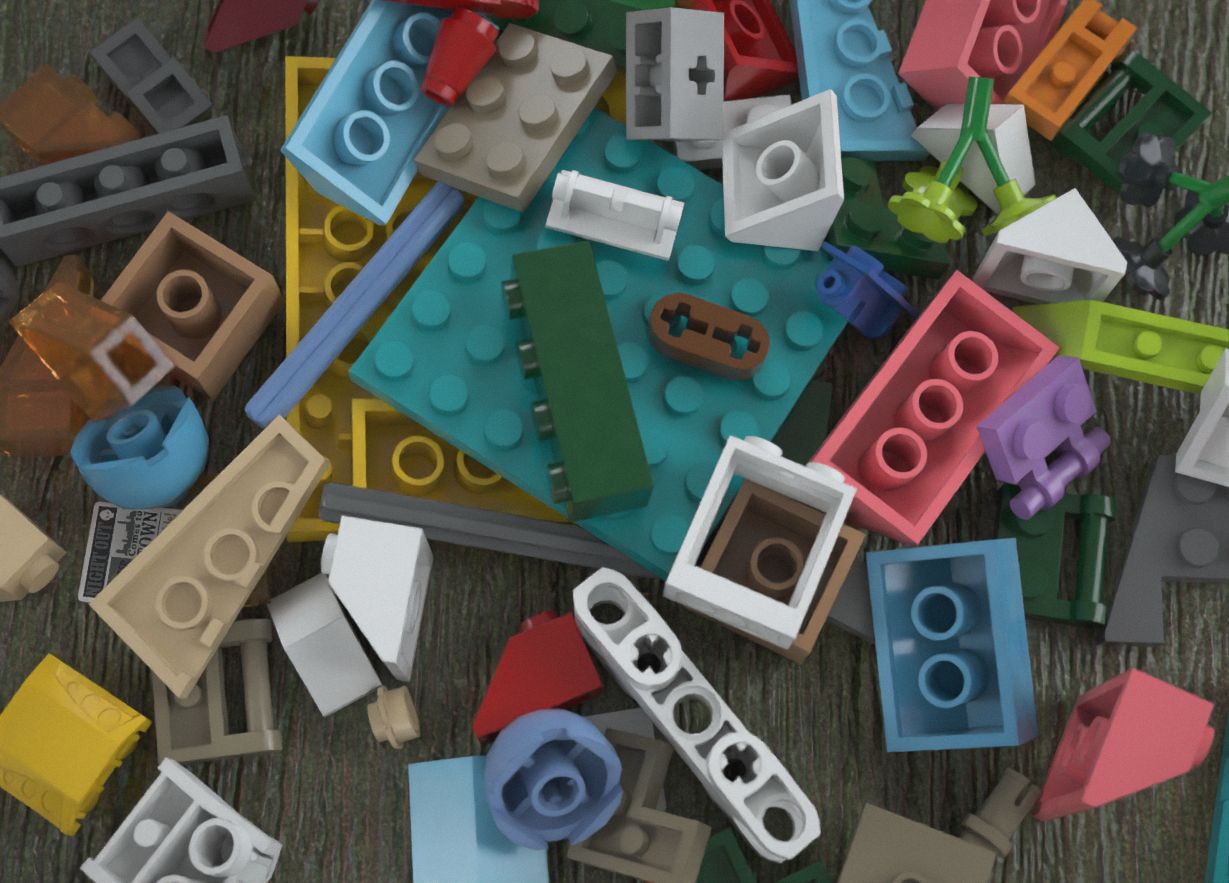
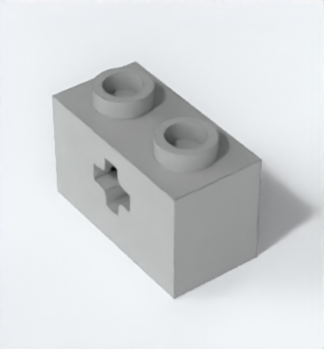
[626,7,724,142]

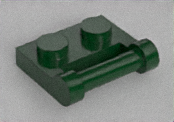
[1047,50,1212,196]
[993,483,1117,628]

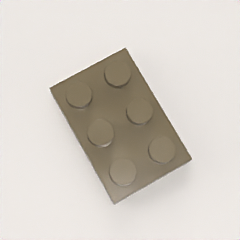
[413,23,617,213]

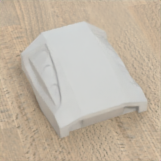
[80,757,282,883]

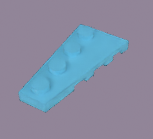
[789,0,930,161]

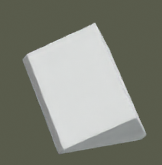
[722,89,844,251]
[972,188,1127,304]

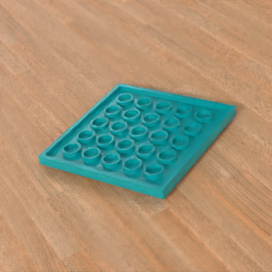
[349,107,849,581]

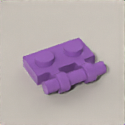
[976,355,1111,520]

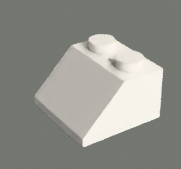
[321,516,434,682]

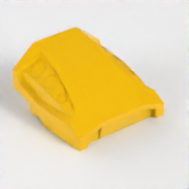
[0,653,152,836]

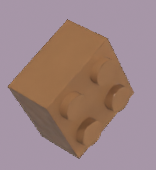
[92,211,285,401]
[684,479,866,665]

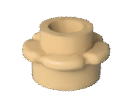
[367,686,420,749]

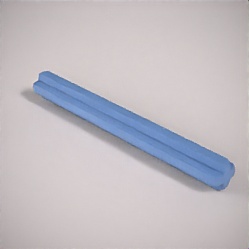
[245,182,464,430]

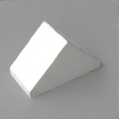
[911,103,1035,215]
[266,573,383,717]

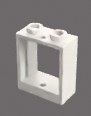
[663,435,857,650]

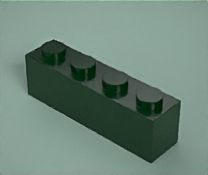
[501,240,654,523]

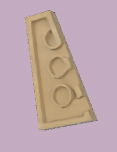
[89,414,330,699]

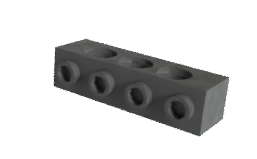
[0,115,256,267]

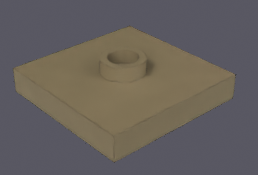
[837,803,997,883]

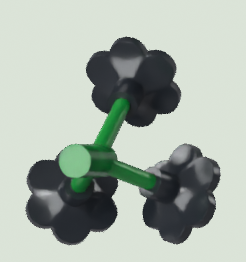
[1112,133,1229,300]

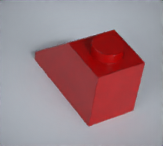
[472,610,602,745]

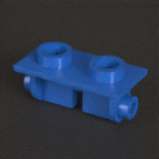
[817,241,920,339]

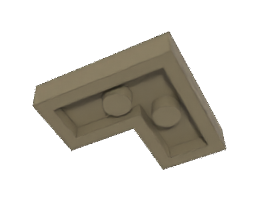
[566,728,712,883]

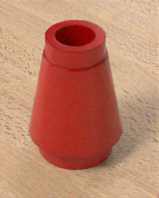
[419,8,498,107]

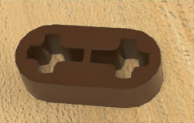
[647,293,770,381]

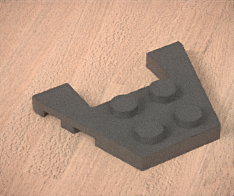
[1098,455,1229,648]

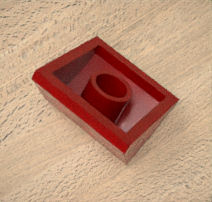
[675,0,799,102]

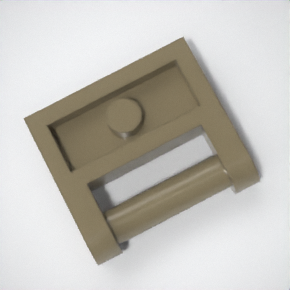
[152,619,283,765]

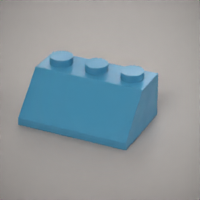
[866,538,1039,752]

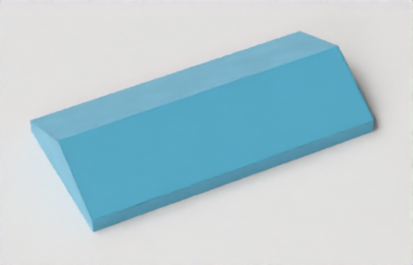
[280,0,500,226]
[408,756,549,883]

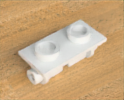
[545,170,684,261]

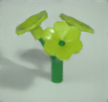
[887,76,1057,243]

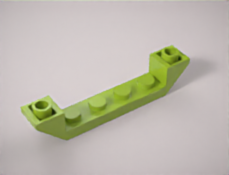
[1011,299,1229,395]

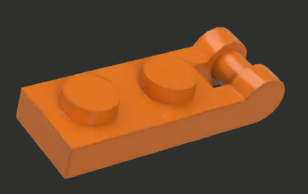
[1002,0,1138,141]

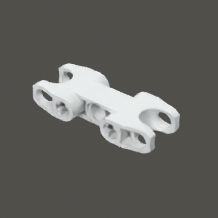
[573,567,820,864]

